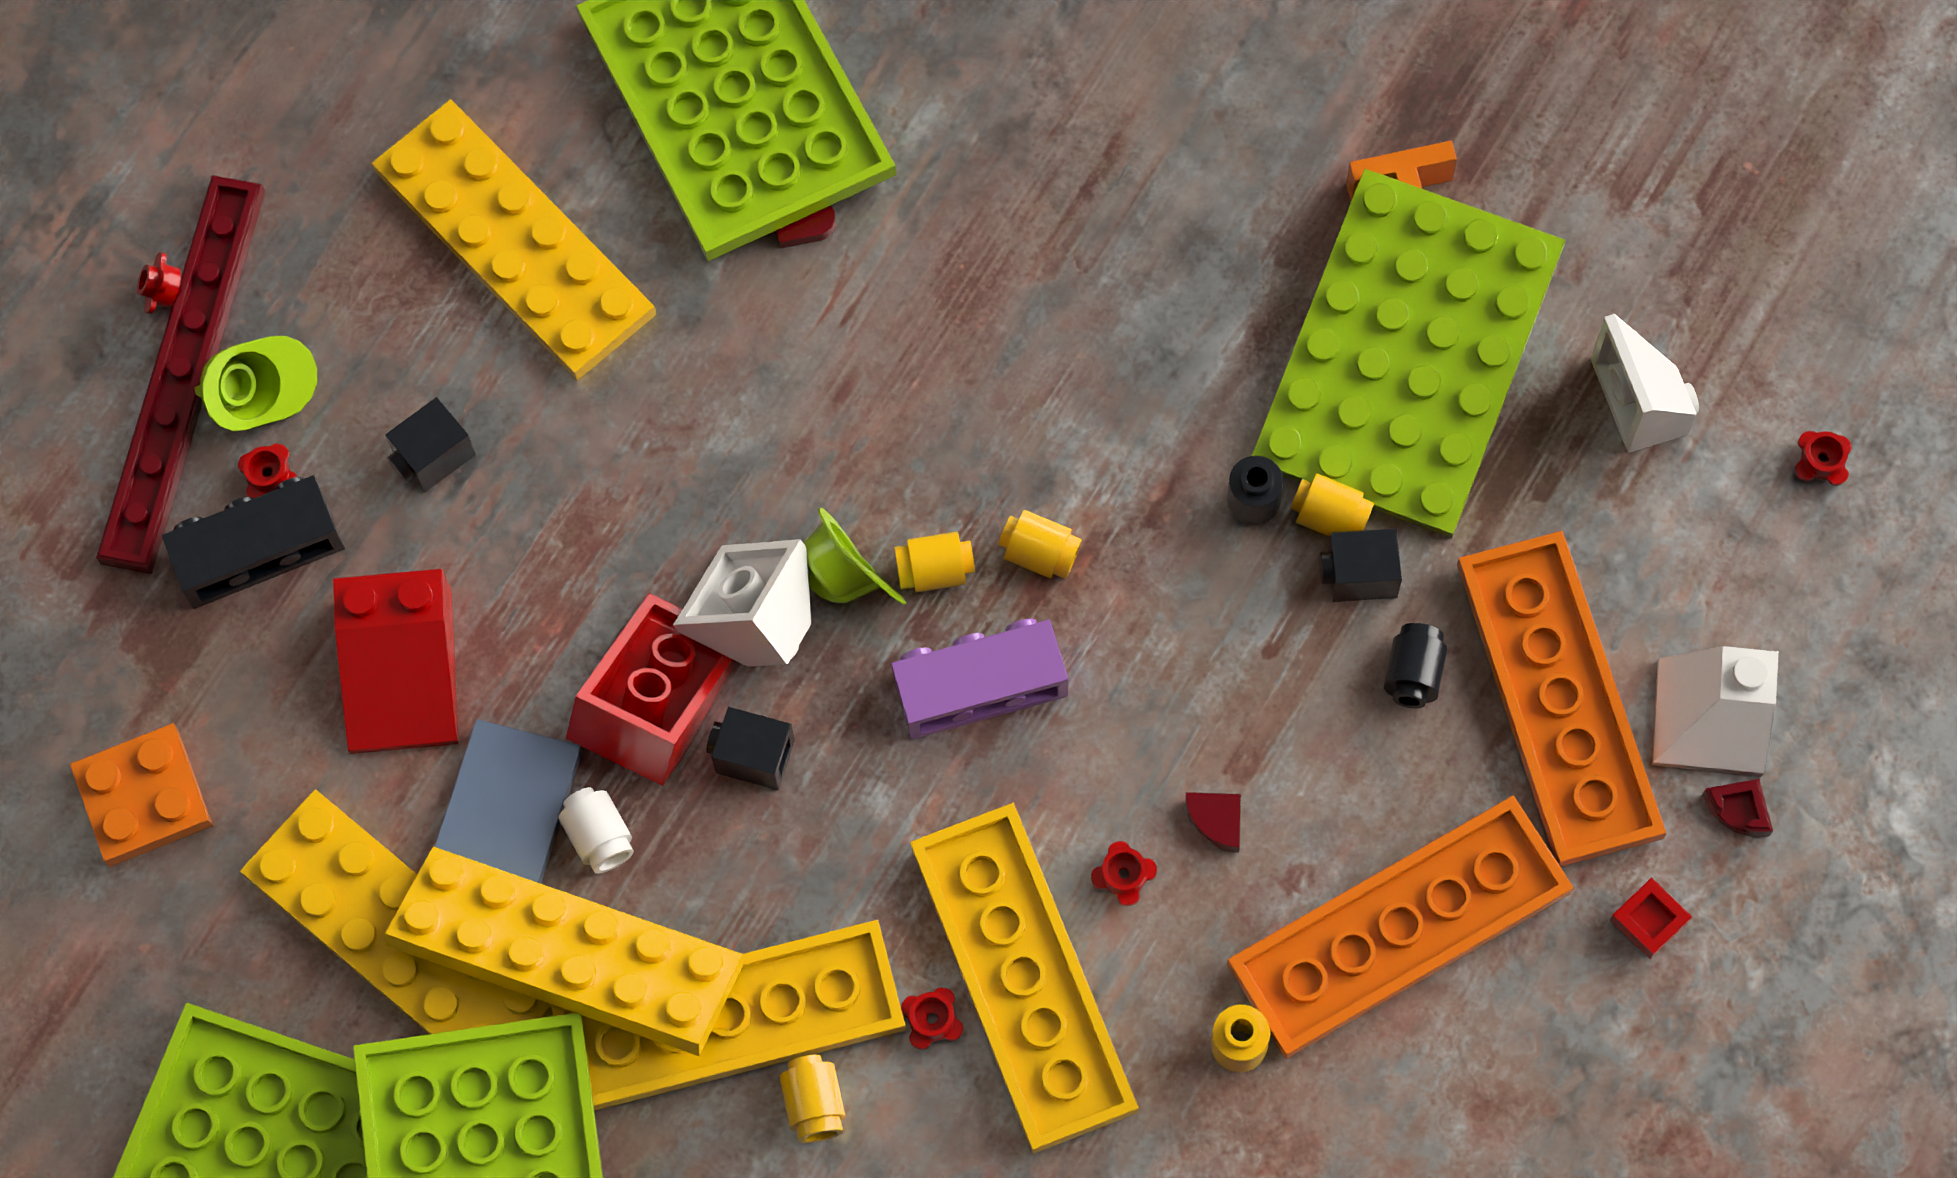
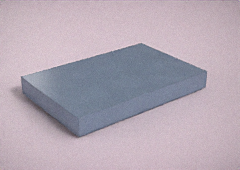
[435,719,583,884]

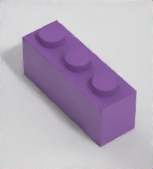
[891,619,1068,740]

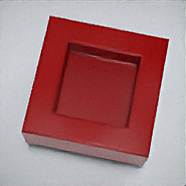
[1610,877,1692,960]

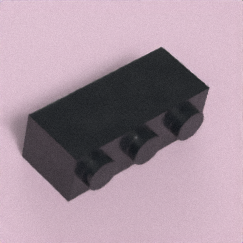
[161,475,345,609]

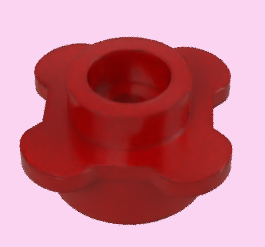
[137,252,181,314]
[1795,431,1852,486]
[238,443,297,498]
[1091,841,1157,907]
[901,987,964,1050]

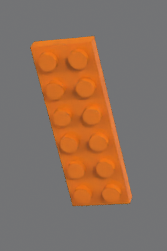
[1457,530,1667,867]
[1227,795,1574,1060]

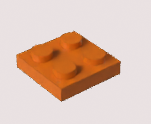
[70,723,213,867]

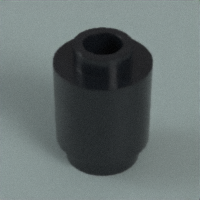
[1227,456,1284,525]
[1384,623,1447,709]

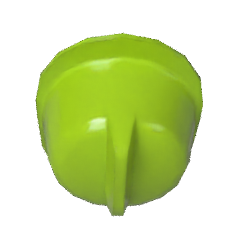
[194,335,317,431]
[804,508,907,605]

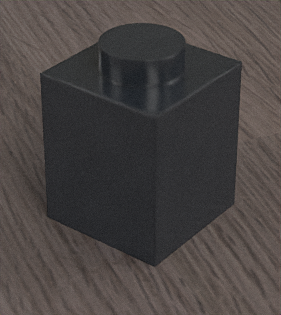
[385,397,476,492]
[1319,528,1402,602]
[706,706,795,791]

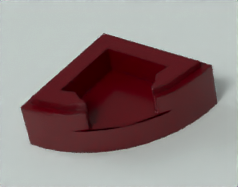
[1703,779,1773,837]
[1185,792,1241,853]

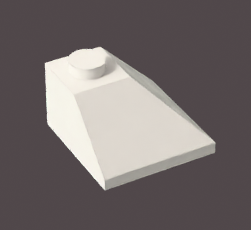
[1591,314,1699,453]
[673,539,811,667]
[1652,646,1778,776]

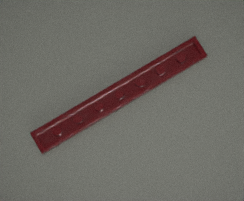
[96,175,265,574]

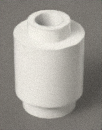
[558,787,634,874]

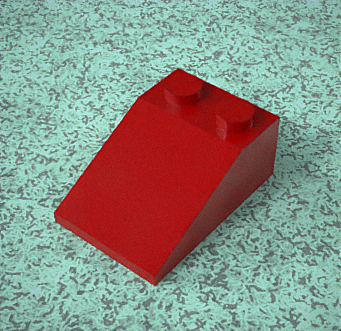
[333,569,459,754]
[566,593,736,786]

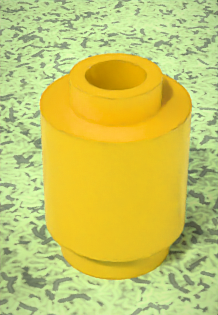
[1290,473,1374,537]
[998,509,1082,579]
[894,531,975,593]
[1211,1005,1270,1073]
[779,1055,846,1143]

